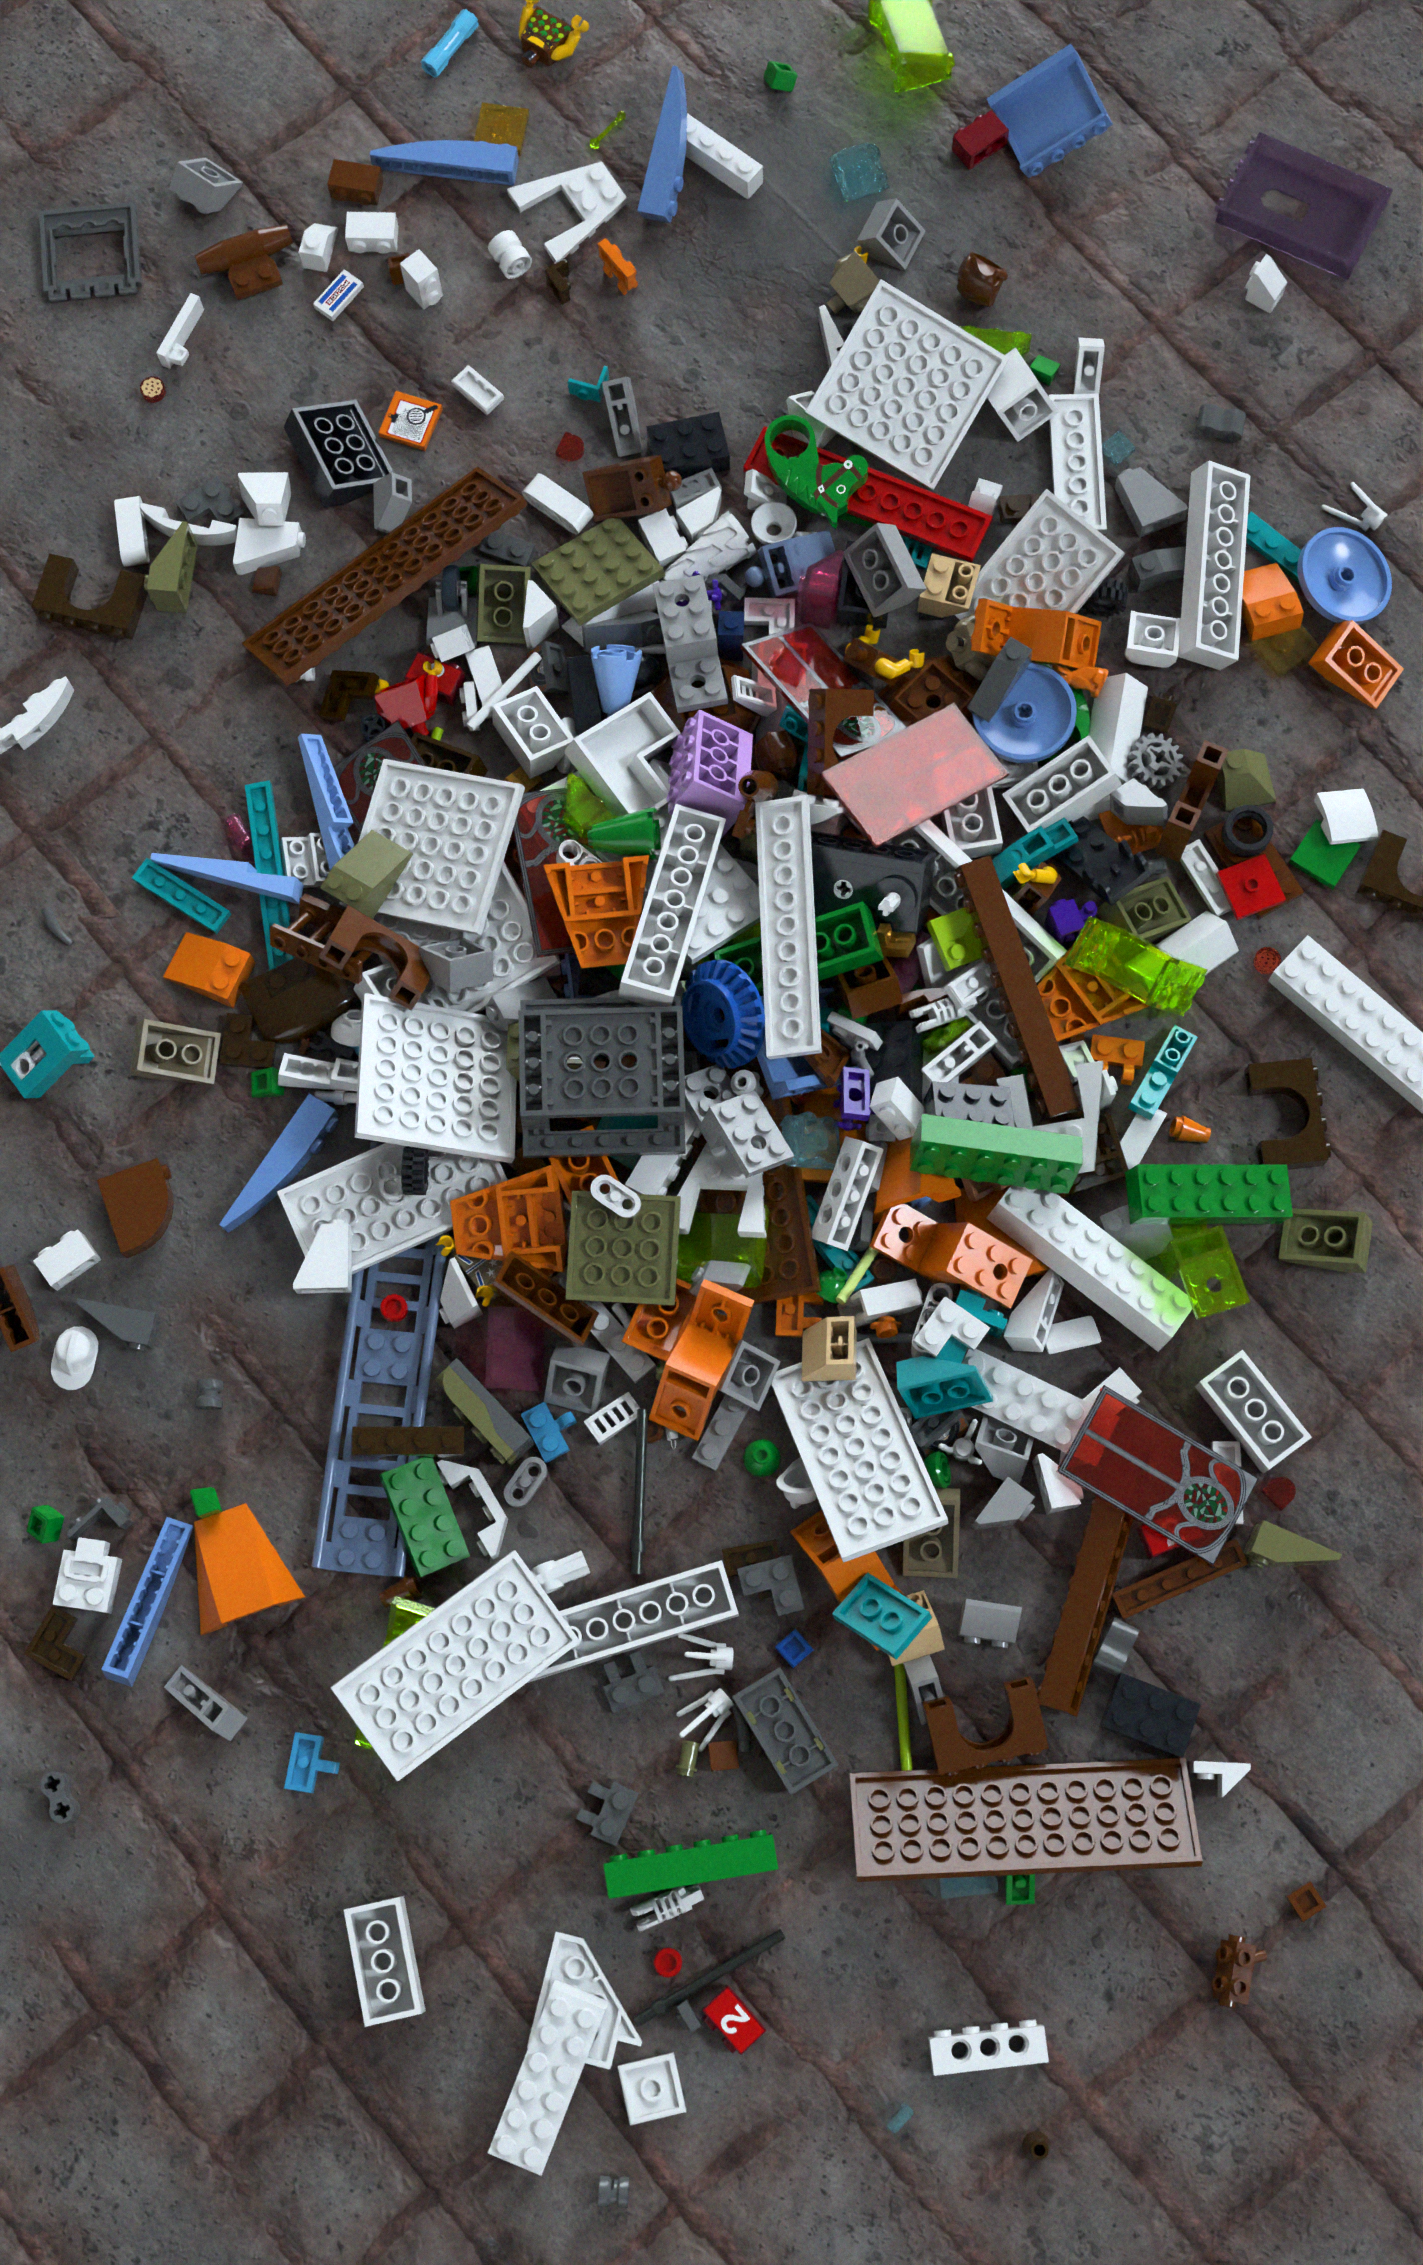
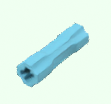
[421,9,479,78]

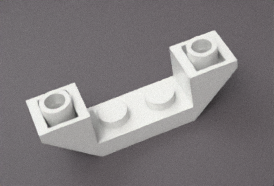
[437,1460,508,1560]

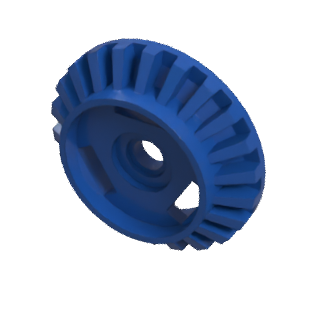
[681,959,765,1069]

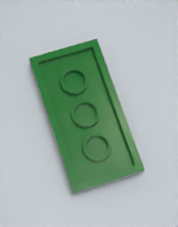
[379,1456,470,1578]

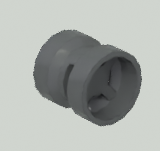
[195,1379,224,1410]
[598,2175,629,2208]

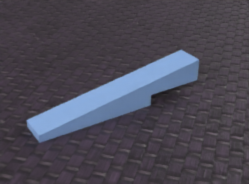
[298,734,354,871]
[150,853,304,904]

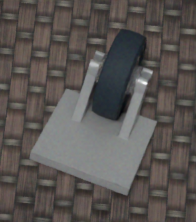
[426,565,477,647]

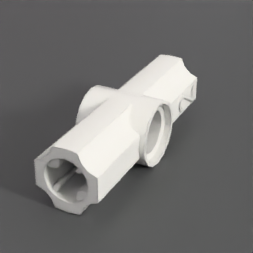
[531,1551,590,1594]

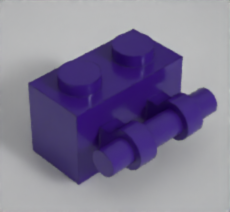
[1044,899,1097,948]

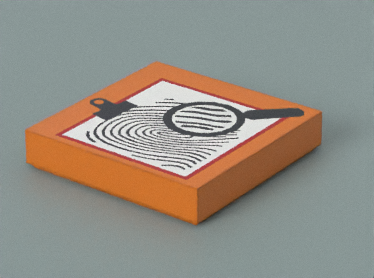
[378,391,443,451]

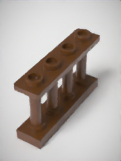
[270,893,394,984]

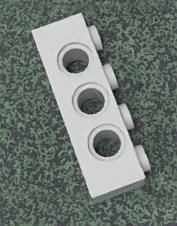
[812,1136,884,1251]
[928,2019,1049,2076]

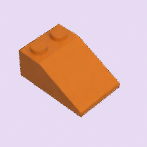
[1241,562,1304,641]
[1308,620,1404,709]
[163,932,256,1008]
[621,1278,697,1362]

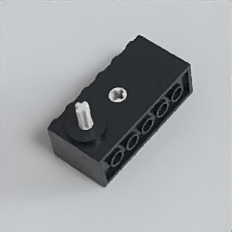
[811,830,936,935]

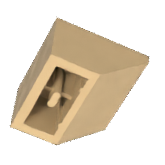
[917,554,981,618]
[802,1316,857,1381]
[887,1590,945,1666]

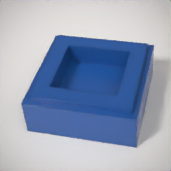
[775,1628,814,1668]

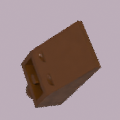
[582,455,682,522]

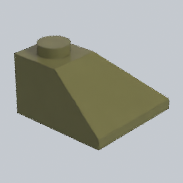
[1217,749,1276,812]

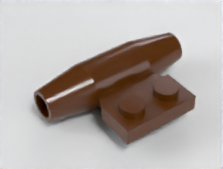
[194,224,293,300]
[732,770,778,839]

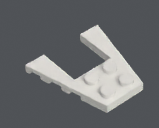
[507,162,627,262]
[997,1060,1104,1173]
[677,1140,766,1238]

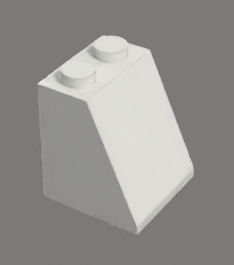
[987,347,1059,442]

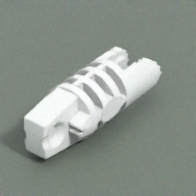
[909,997,977,1033]
[630,1884,704,1932]

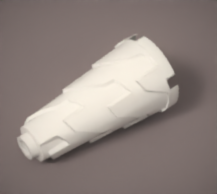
[661,511,757,582]

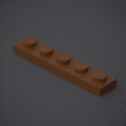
[1111,1539,1248,1620]

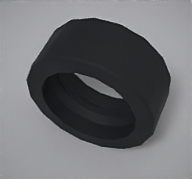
[1222,805,1274,857]

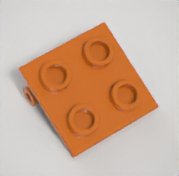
[1098,810,1164,855]

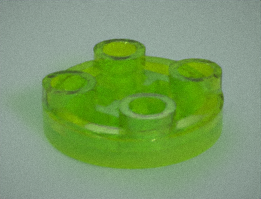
[922,1017,973,1055]

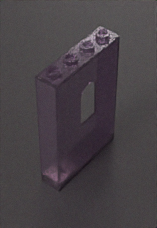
[1215,132,1393,280]

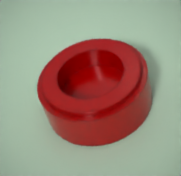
[380,1294,408,1322]
[654,1947,682,1978]

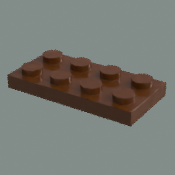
[1203,818,1304,920]

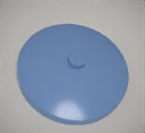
[1297,527,1392,625]
[973,663,1077,763]

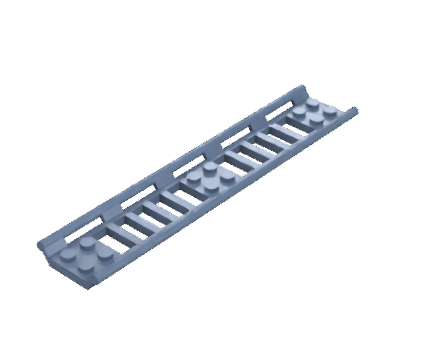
[311,1142,449,1577]

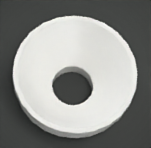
[751,502,797,545]
[331,1009,361,1046]

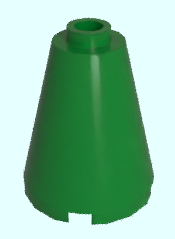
[587,807,661,860]

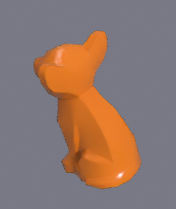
[1052,665,1109,698]

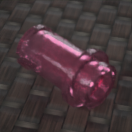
[225,814,252,848]

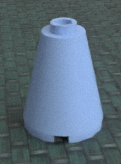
[591,644,642,717]

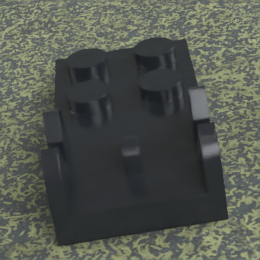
[1052,816,1151,906]

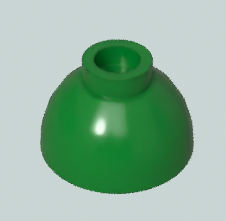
[816,1267,847,1303]
[743,1439,781,1477]
[923,1451,951,1489]

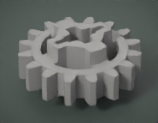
[1127,733,1184,789]

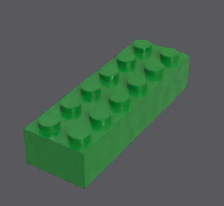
[714,901,884,997]
[909,1114,1083,1193]
[1125,1164,1293,1225]
[603,1829,778,1899]

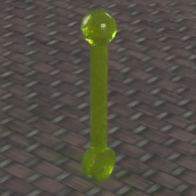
[589,111,626,149]

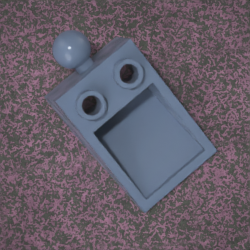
[745,530,842,598]

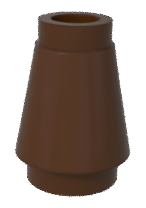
[379,1575,422,1608]

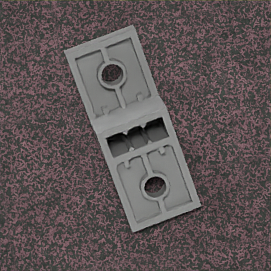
[653,574,728,713]
[684,1064,794,1178]

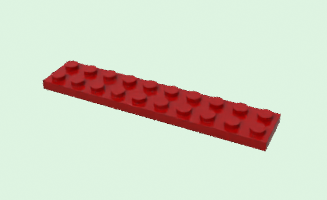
[743,426,993,563]

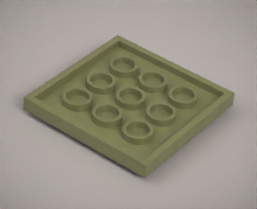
[531,518,666,626]
[566,1190,681,1306]

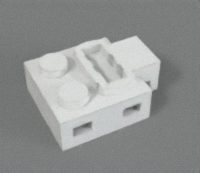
[53,1537,122,1614]

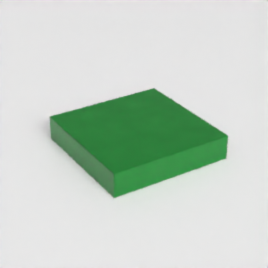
[1288,819,1361,890]

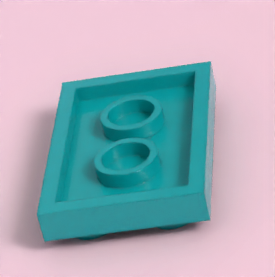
[832,1572,932,1660]

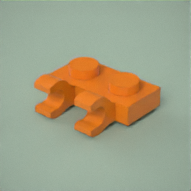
[598,238,638,295]
[1090,1034,1145,1086]
[775,1292,824,1338]

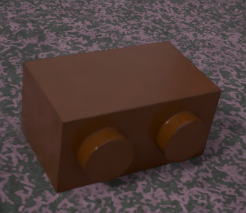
[327,159,384,206]

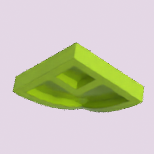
[926,908,983,972]

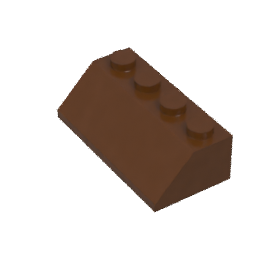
[487,1251,599,1347]

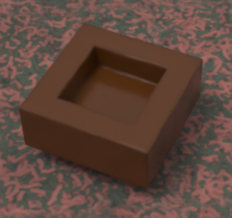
[1285,1881,1327,1922]

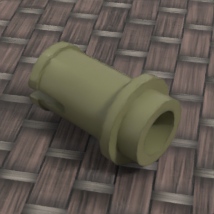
[675,1740,700,1778]

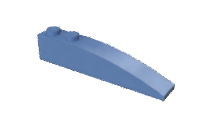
[637,65,687,223]
[370,140,519,186]
[219,1093,339,1233]
[101,1517,193,1687]

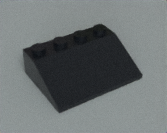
[284,399,394,508]

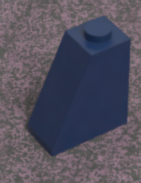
[718,611,745,661]

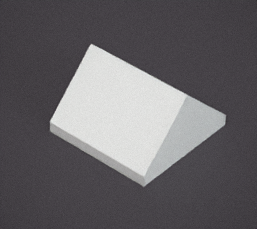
[523,580,559,649]

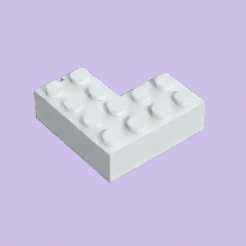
[564,692,680,818]

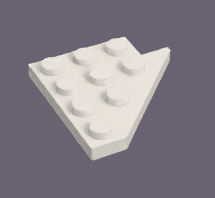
[527,1932,642,2070]

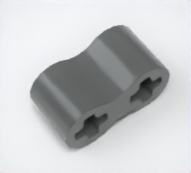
[1195,404,1246,443]
[1092,1617,1140,1677]
[40,1771,81,1824]

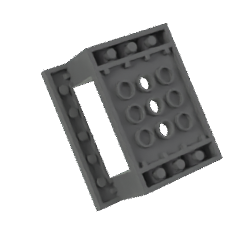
[518,996,686,1158]

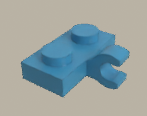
[521,1402,577,1463]
[284,1732,340,1793]

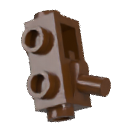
[1211,1934,1267,2008]

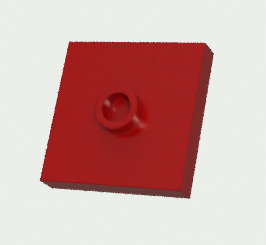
[1216,854,1286,920]

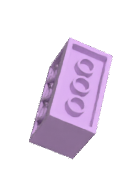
[666,709,753,838]

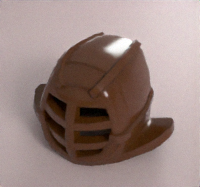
[957,252,1008,307]
[751,729,804,786]

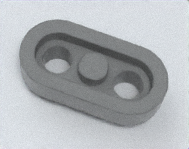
[504,1457,548,1508]

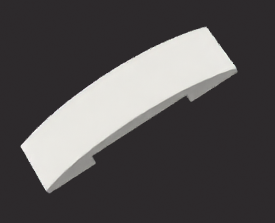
[140,503,238,546]

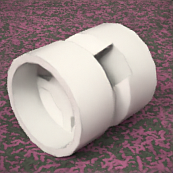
[488,230,532,279]

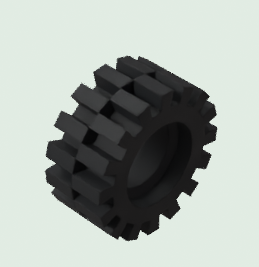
[1081,578,1128,616]
[401,1146,429,1195]

